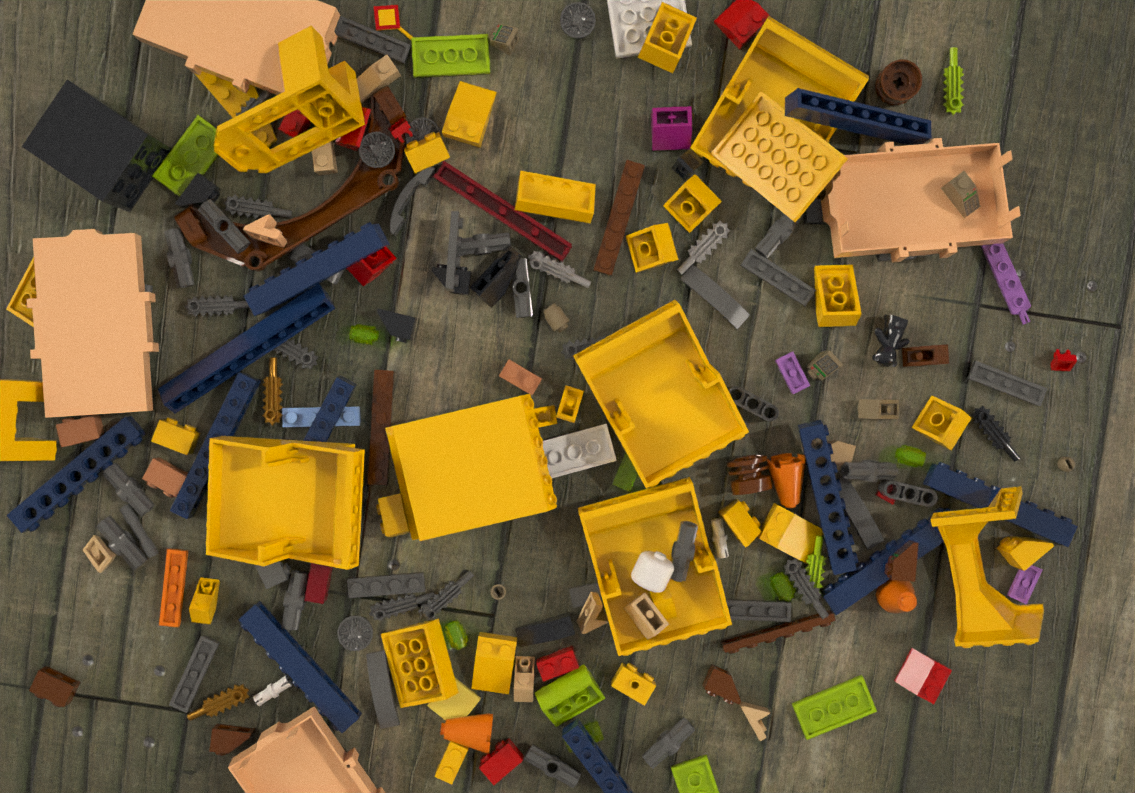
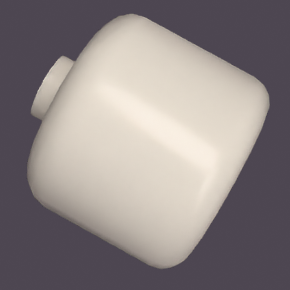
[631,551,674,593]

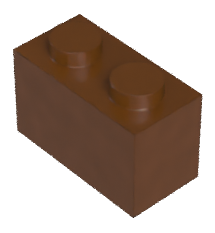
[29,666,81,707]

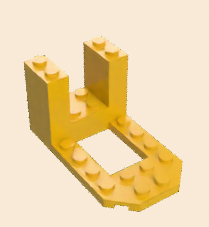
[213,25,365,173]
[0,379,57,461]

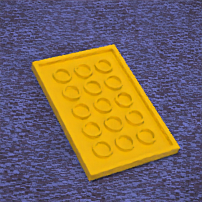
[711,91,848,222]

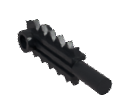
[971,405,1020,462]

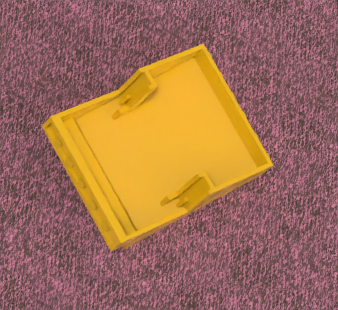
[690,16,869,187]
[573,300,749,489]
[385,394,557,541]
[206,436,365,570]
[578,477,732,656]

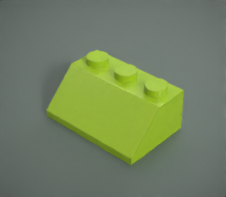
[535,664,605,727]

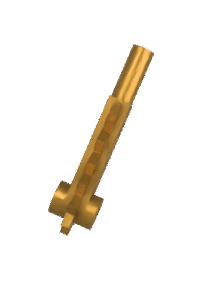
[262,358,284,426]
[187,684,249,721]

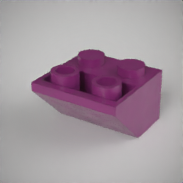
[651,106,692,151]

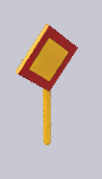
[373,5,413,40]

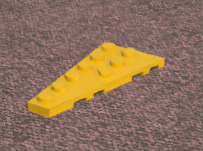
[194,71,277,148]

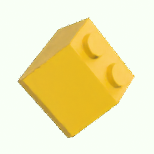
[663,174,722,233]
[626,223,678,273]
[912,396,971,450]
[718,499,762,548]
[996,536,1054,571]

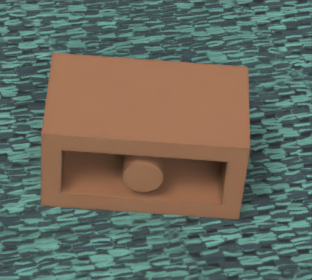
[499,360,542,396]
[56,415,105,447]
[142,457,188,498]

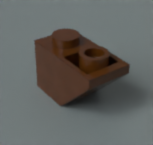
[702,664,741,705]

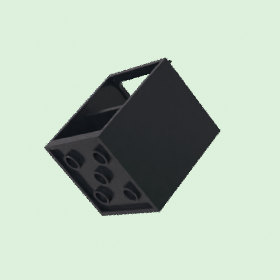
[22,79,172,212]

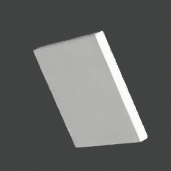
[607,0,692,59]

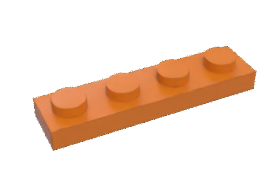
[159,548,189,627]

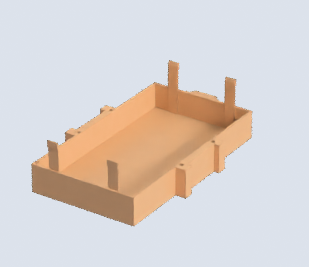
[133,0,340,95]
[821,138,1021,263]
[27,229,159,418]
[228,707,385,793]

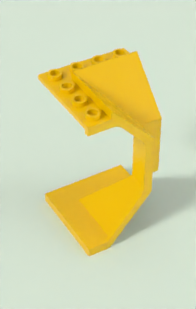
[931,486,1044,648]

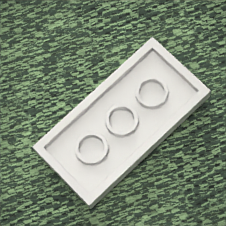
[543,424,617,478]

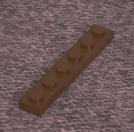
[593,160,645,276]
[368,370,394,485]
[721,610,836,654]

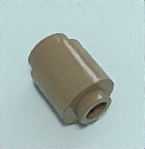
[543,303,570,333]

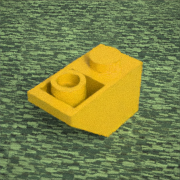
[189,577,220,625]

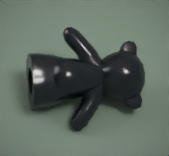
[872,314,910,367]

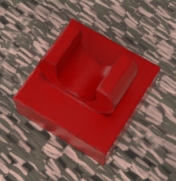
[388,117,413,143]
[1050,349,1077,371]

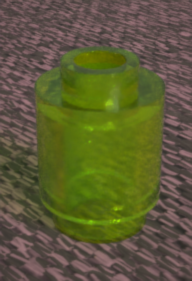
[349,324,379,345]
[895,445,926,467]
[769,572,796,602]
[445,620,469,650]

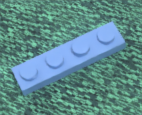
[282,406,360,427]

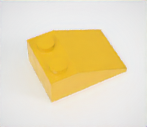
[638,2,697,73]
[442,81,497,148]
[814,265,862,327]
[757,503,823,564]
[471,632,517,694]

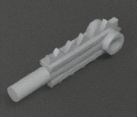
[677,221,731,274]
[528,251,591,288]

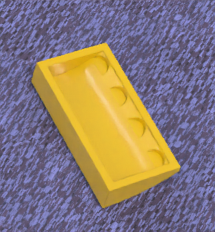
[515,171,596,223]

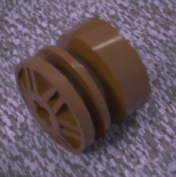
[875,59,922,106]
[727,454,772,495]

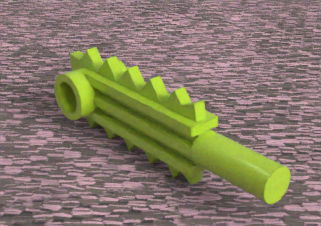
[943,47,964,115]
[805,535,827,593]

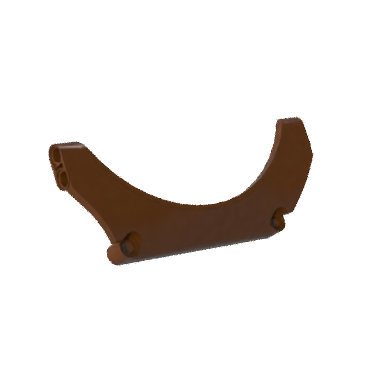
[174,85,407,272]

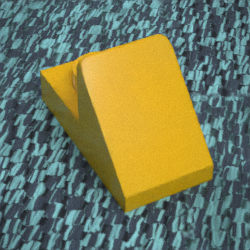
[556,386,584,423]

